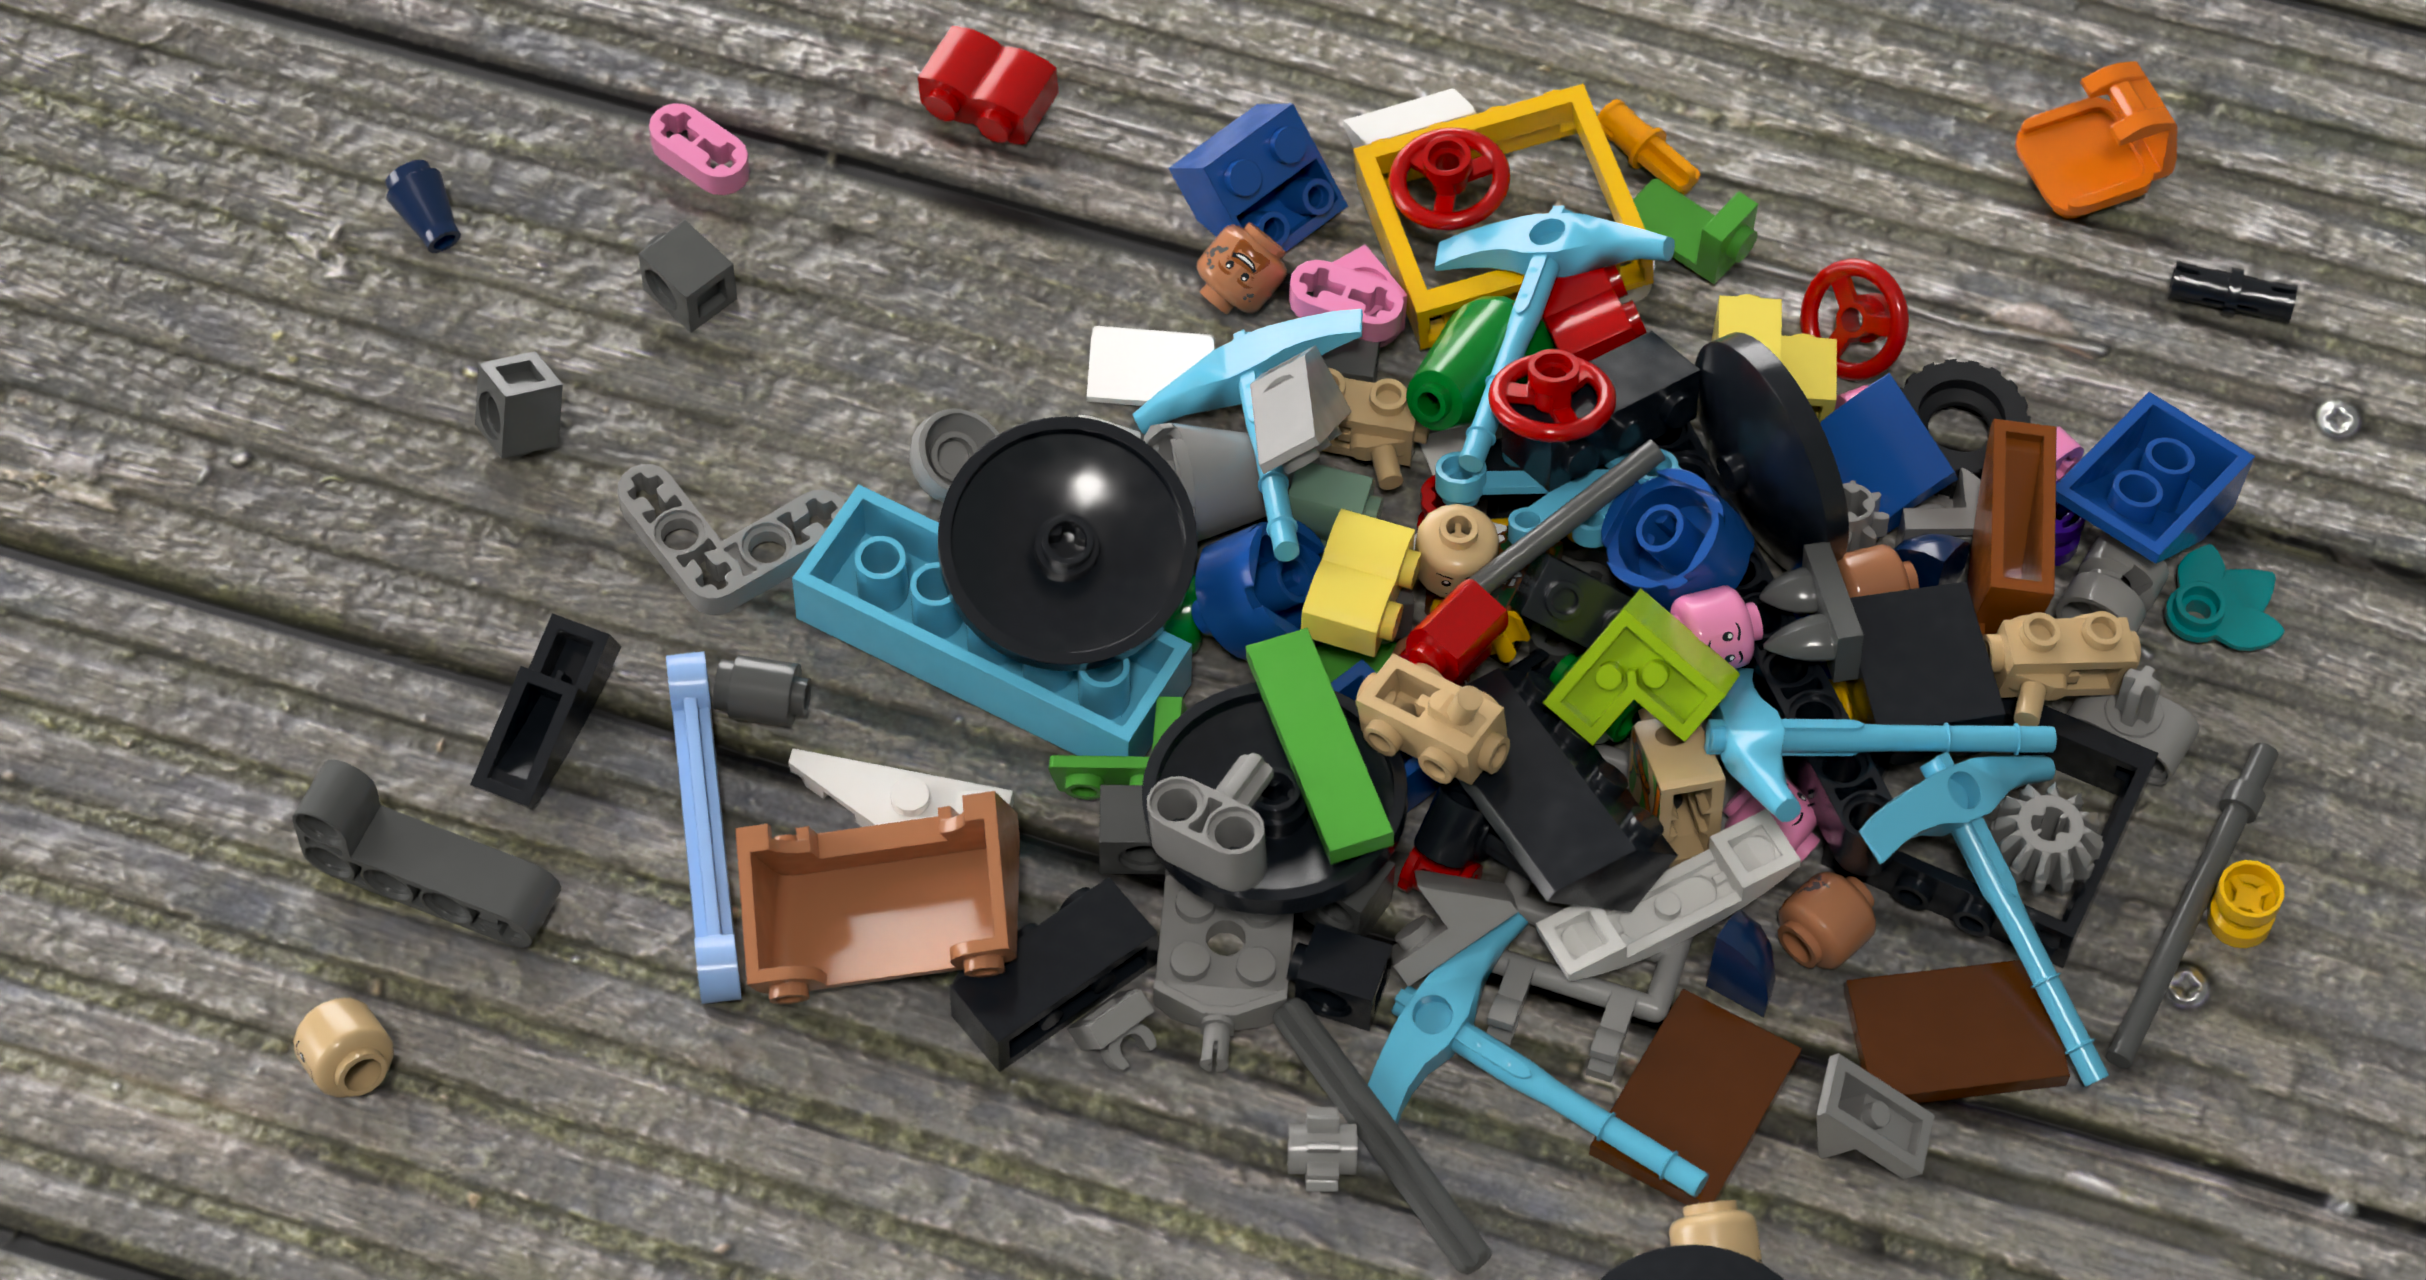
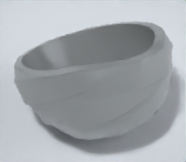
[909,408,1000,503]

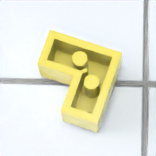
[1711,294,1837,422]

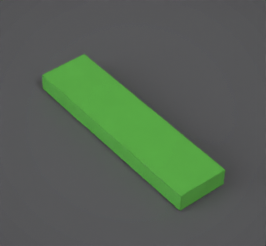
[1245,628,1394,864]

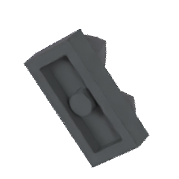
[1759,542,1864,683]

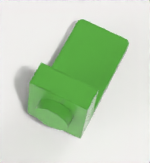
[1633,179,1758,284]
[1049,697,1187,800]

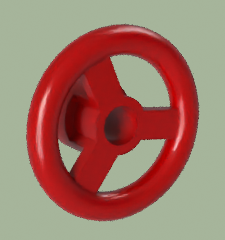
[1389,127,1511,231]
[1800,258,1909,381]
[1488,349,1617,442]

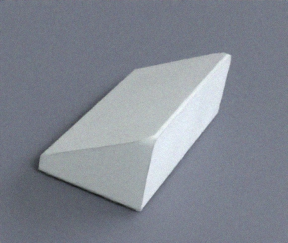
[1343,88,1477,148]
[1087,326,1215,411]

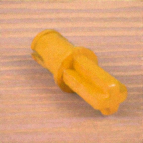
[1597,99,1700,195]

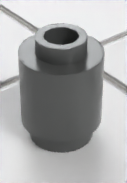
[713,655,811,727]

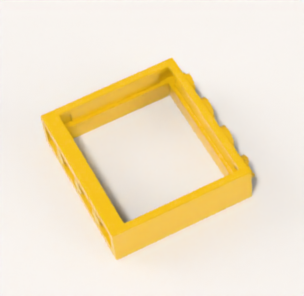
[1353,84,1654,350]

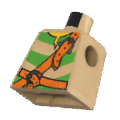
[1628,707,1726,868]

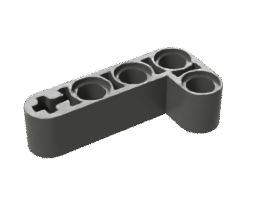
[292,760,561,948]

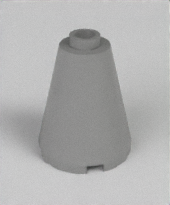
[1143,422,1320,542]

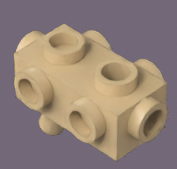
[1323,368,1430,490]
[1983,611,2141,726]
[1356,654,1510,785]

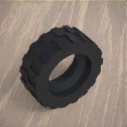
[1900,359,2031,499]

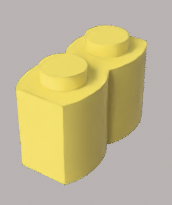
[1301,508,1422,657]

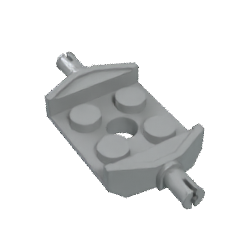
[1153,869,1294,1072]

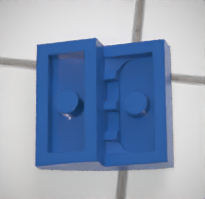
[1820,372,1958,539]

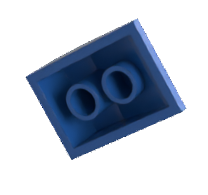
[2056,392,2255,564]

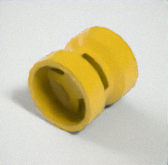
[2207,860,2285,949]

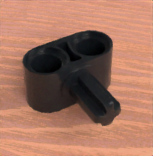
[1414,777,1532,882]

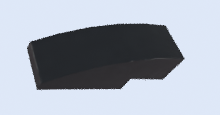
[470,613,622,809]

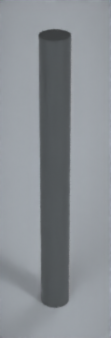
[1446,439,1666,597]

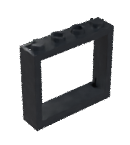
[1821,697,2159,968]

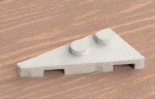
[788,748,1013,827]

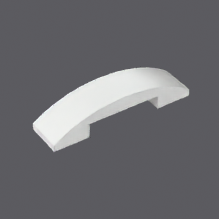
[1536,809,1801,981]

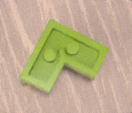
[1543,588,1740,745]

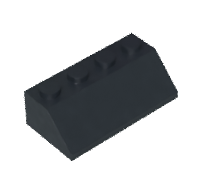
[1456,668,1678,912]

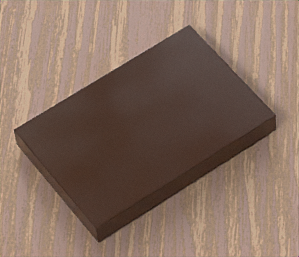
[1844,960,2070,1103]
[1589,989,1802,1206]

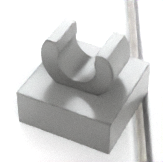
[1067,989,1157,1071]

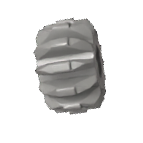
[1989,782,2103,898]

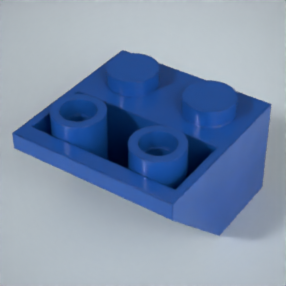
[1168,103,1348,252]

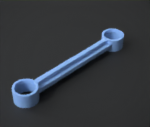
[666,651,742,1004]

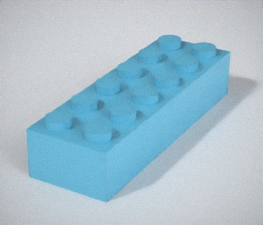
[792,484,1192,757]

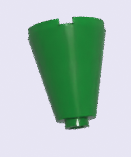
[1406,296,1555,431]

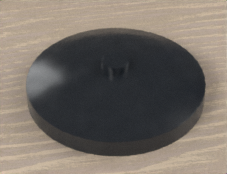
[1695,332,1849,571]
[937,416,1197,671]
[1142,682,1408,915]

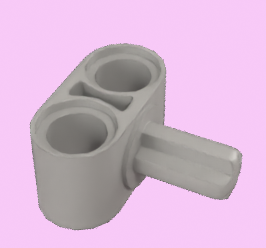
[2067,665,2199,786]
[1147,753,1274,892]

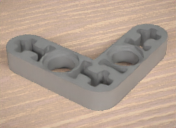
[618,464,845,615]

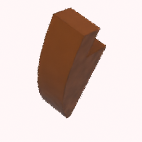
[1967,419,2057,636]

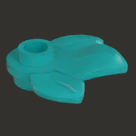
[2165,544,2285,651]

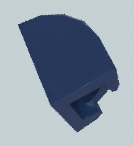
[1894,533,1970,588]
[1706,910,1776,1018]

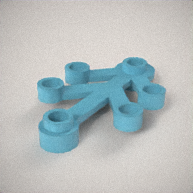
[1435,449,1681,548]

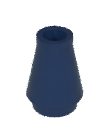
[385,160,461,253]

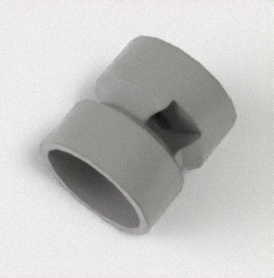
[2055,533,2169,633]

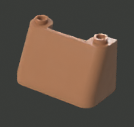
[735,791,1020,1004]

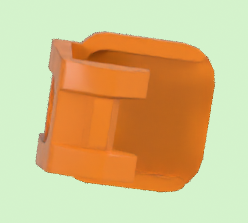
[2015,61,2178,219]

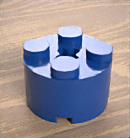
[1601,468,1754,613]
[1192,519,1325,660]

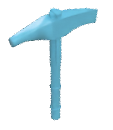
[1434,205,1675,472]
[1132,309,1363,562]
[1704,668,2057,822]
[1859,752,2109,1087]
[1368,912,1709,1197]

